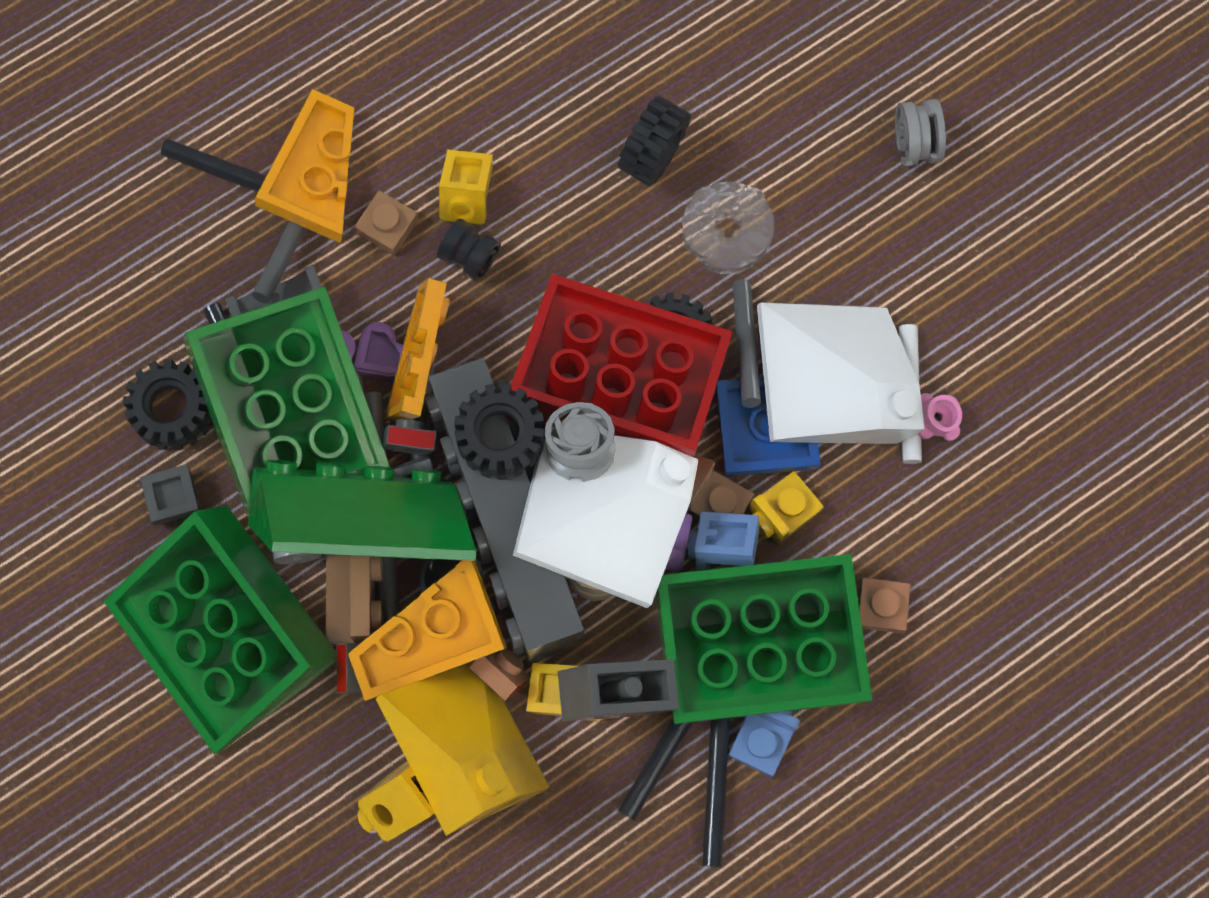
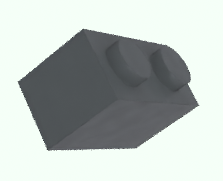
[558,659,679,722]

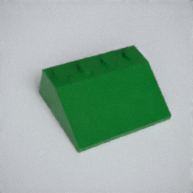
[183,287,390,518]
[248,460,476,561]
[103,505,336,755]
[655,554,872,724]

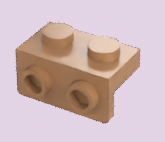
[326,554,383,646]

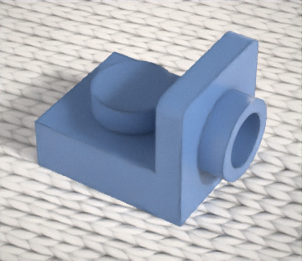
[688,512,760,571]
[728,711,801,778]

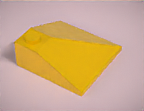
[376,661,549,836]

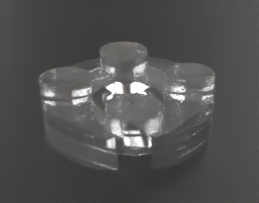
[682,182,774,274]

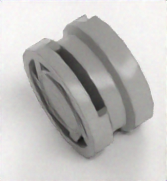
[895,99,946,166]
[544,402,616,482]

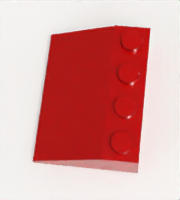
[505,274,733,457]

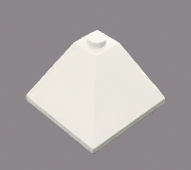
[757,303,925,444]
[513,426,699,608]

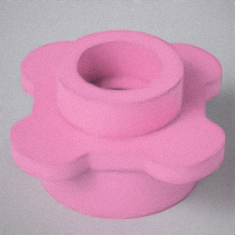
[918,393,962,441]

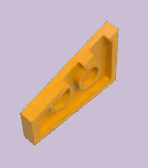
[255,89,354,243]
[384,278,449,423]
[348,560,507,701]

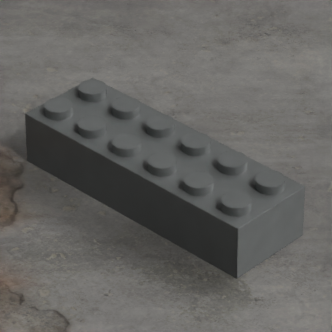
[424,357,584,664]

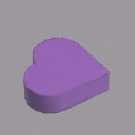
[354,322,403,381]
[665,514,692,572]

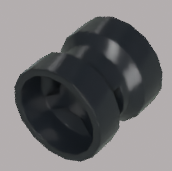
[437,218,501,281]

